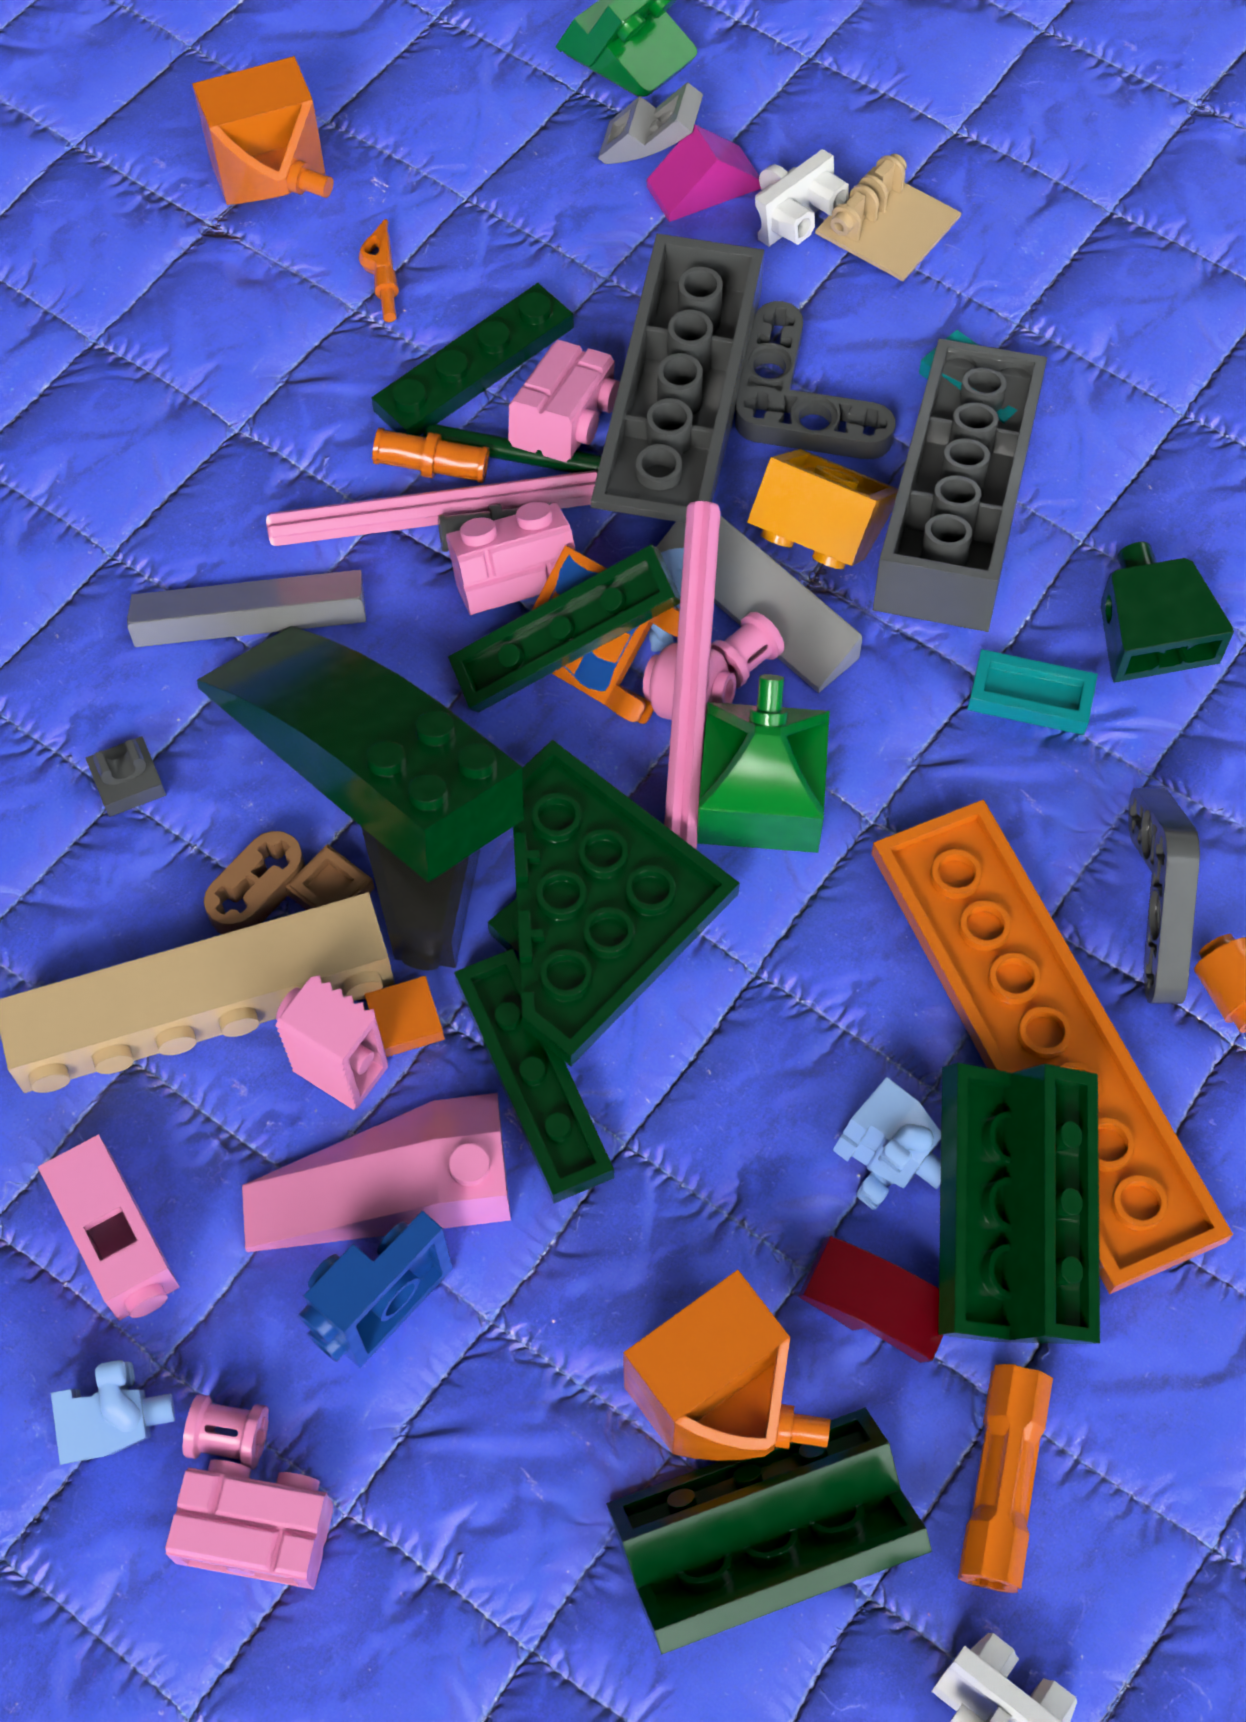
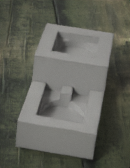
[598,82,703,164]

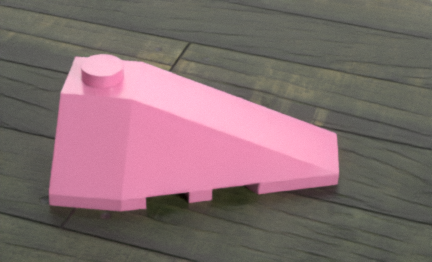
[242,1093,511,1252]

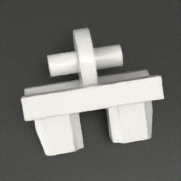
[755,149,849,247]
[931,1633,1077,1722]

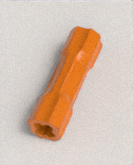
[958,1364,1053,1593]

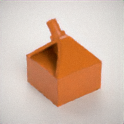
[192,56,334,205]
[623,1270,831,1461]

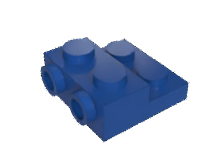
[298,1211,453,1368]

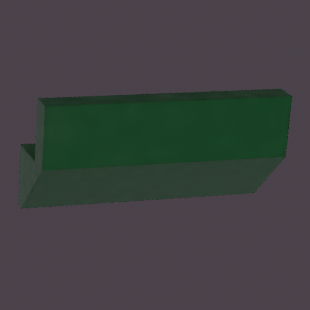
[938,1062,1100,1344]
[606,1407,932,1655]

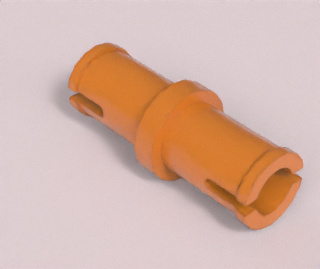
[372,427,490,483]

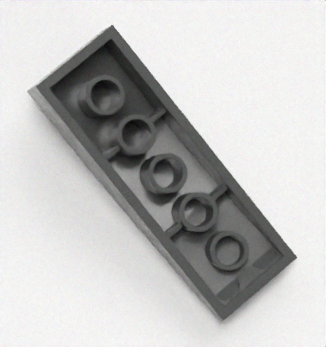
[591,234,764,523]
[873,339,1047,632]

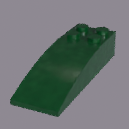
[197,626,524,883]

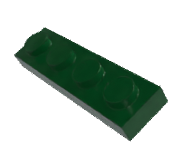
[371,283,574,436]
[448,544,680,712]
[454,949,614,1203]

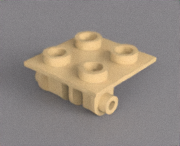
[815,153,962,282]

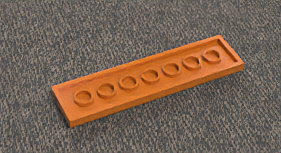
[871,799,1233,1294]

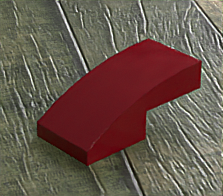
[798,1236,944,1363]

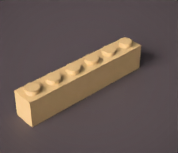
[0,892,395,1093]

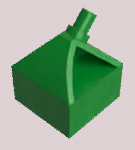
[697,674,830,853]

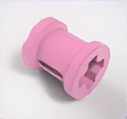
[711,612,784,688]
[182,1394,269,1470]

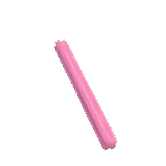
[266,470,598,546]
[664,501,721,850]

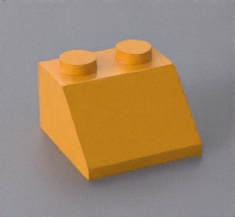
[747,449,898,569]

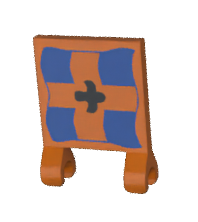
[532,545,680,724]

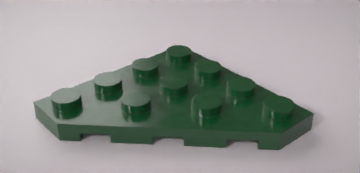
[513,739,740,1066]

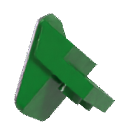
[555,0,697,97]

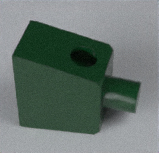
[1101,542,1234,683]

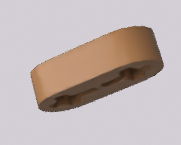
[204,831,306,934]

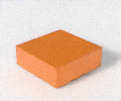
[365,976,445,1057]

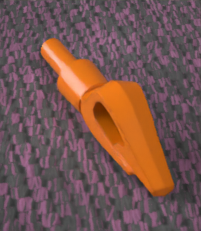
[358,219,399,322]

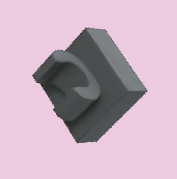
[86,736,166,817]

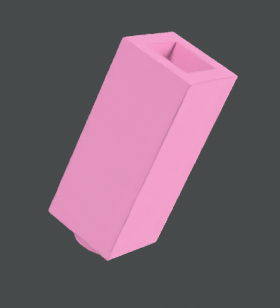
[38,1134,180,1321]

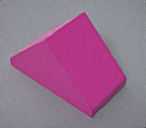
[647,124,761,222]

